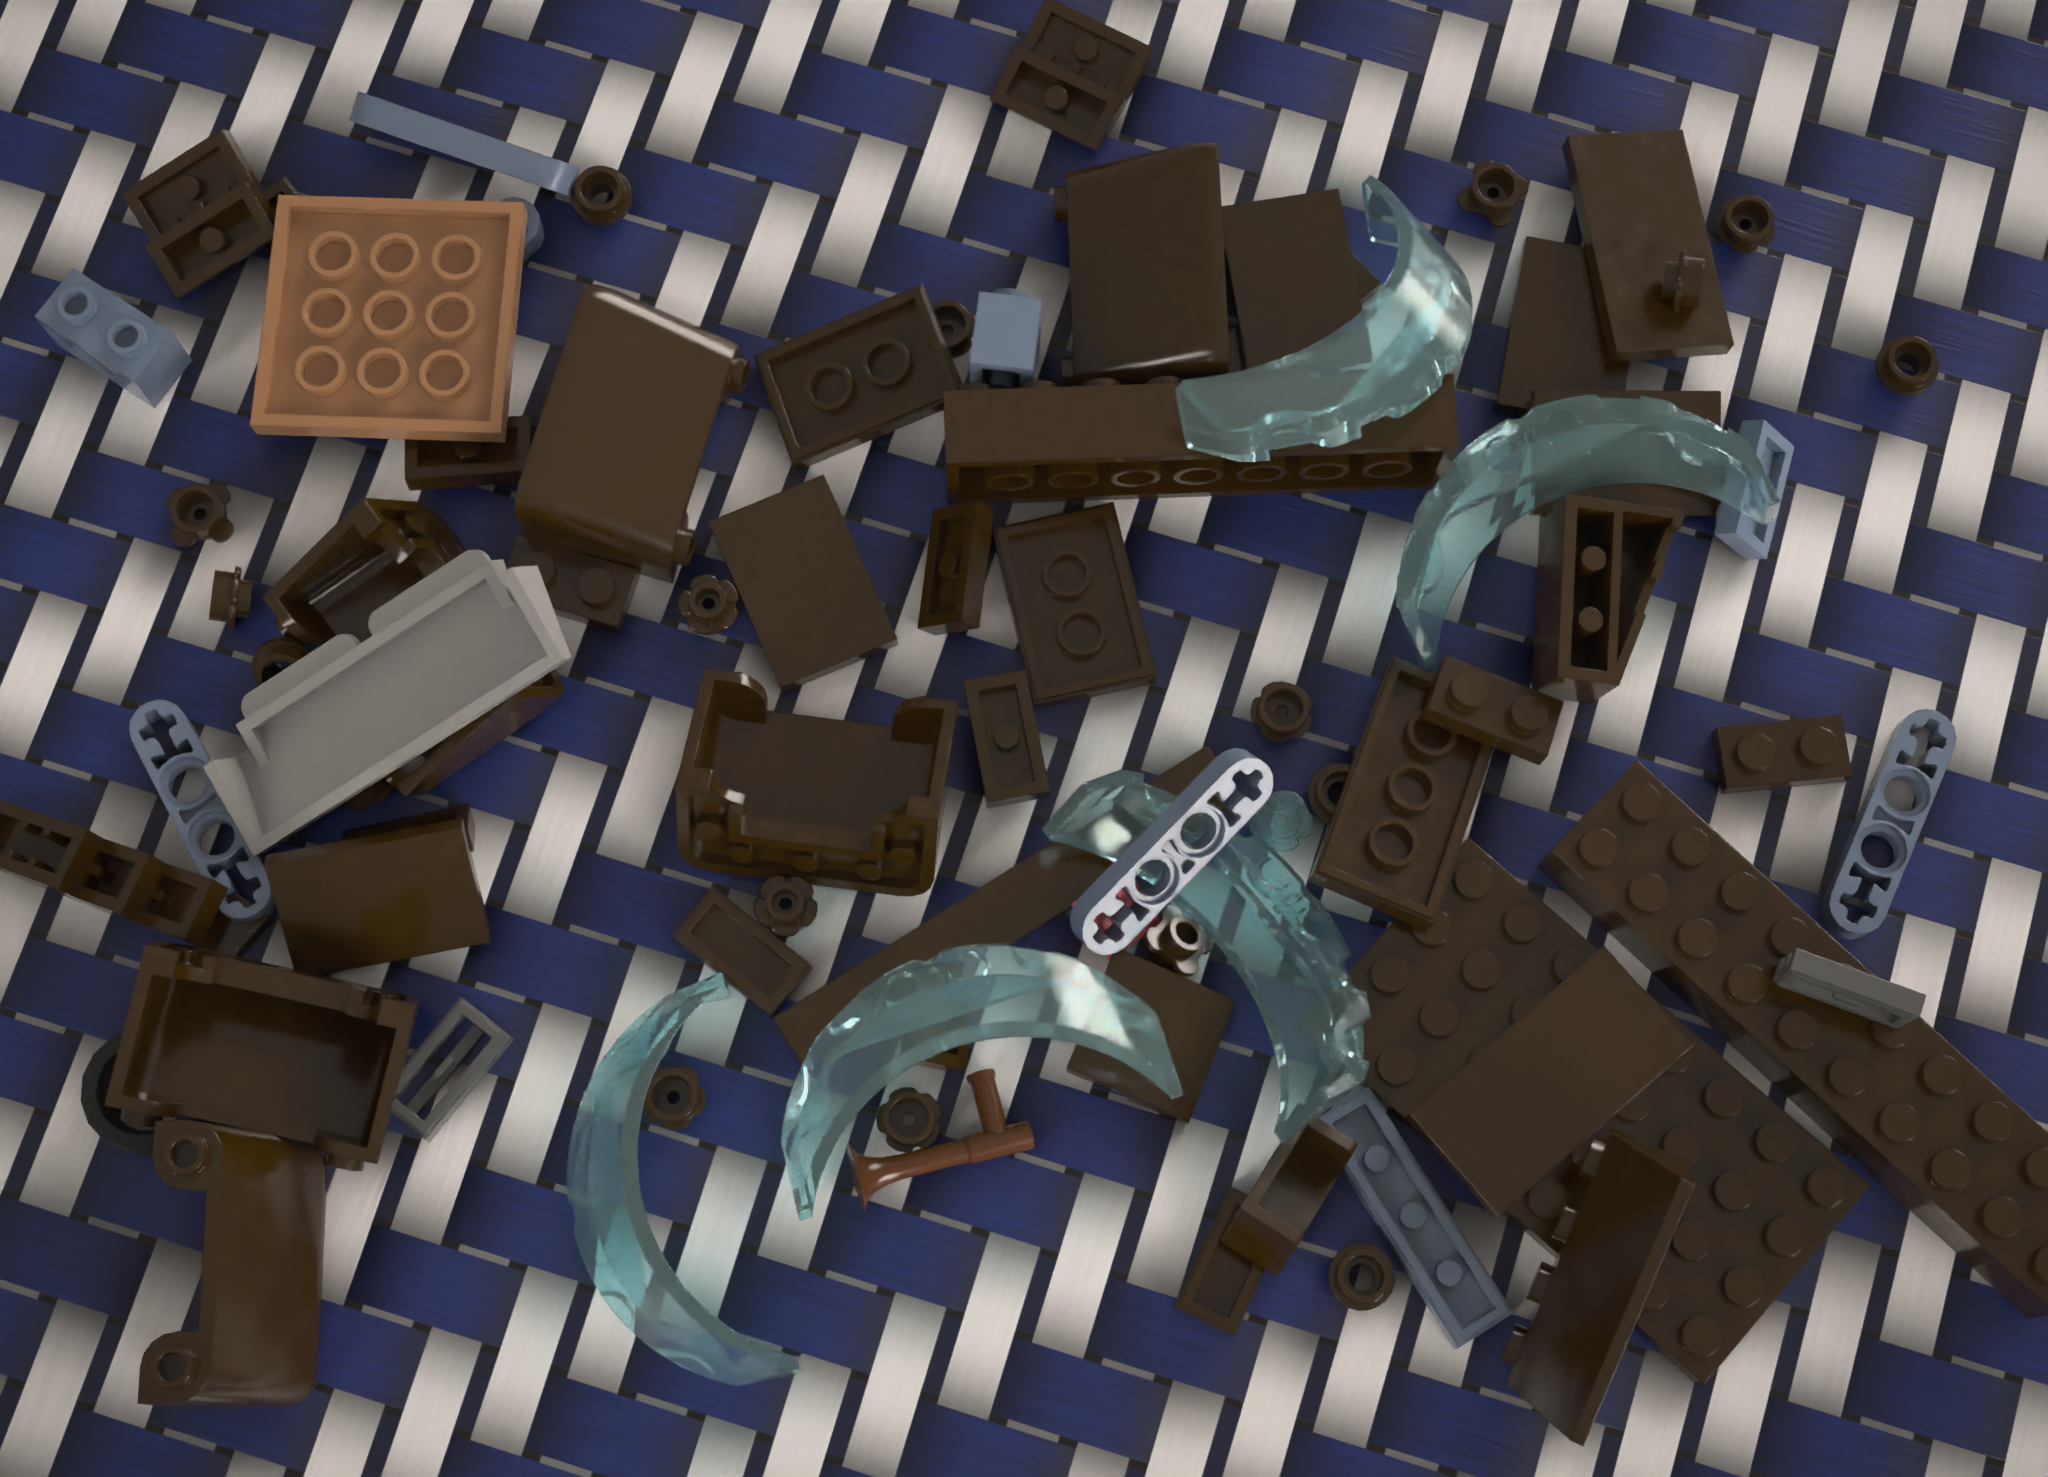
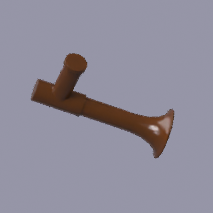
[847,1069,1035,1212]

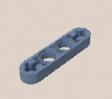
[349,91,580,197]
[129,700,276,922]
[1821,709,1957,940]
[1070,748,1274,955]

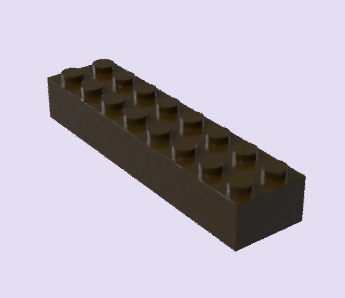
[943,368,1459,505]

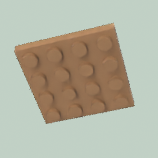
[250,195,528,443]

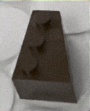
[1531,493,1687,704]

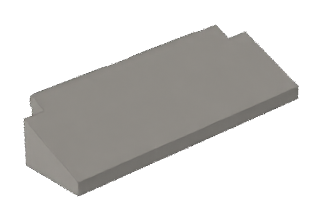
[203,549,572,856]

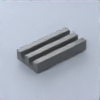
[1773,948,1926,1029]
[392,997,514,1142]

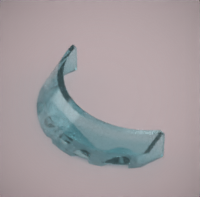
[1175,175,1473,462]
[1396,394,1780,672]
[1042,770,1371,1143]
[781,943,1184,1221]
[567,973,804,1387]

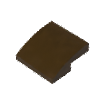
[989,0,1154,153]
[121,129,275,299]
[1066,950,1236,1124]

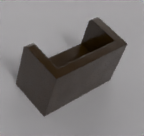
[1221,1108,1358,1277]

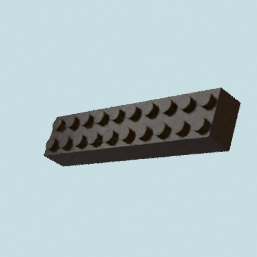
[1537,760,2048,1319]

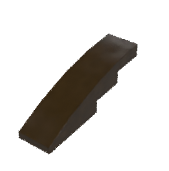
[0,800,229,947]

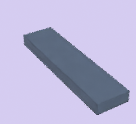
[1318,1086,1514,1349]

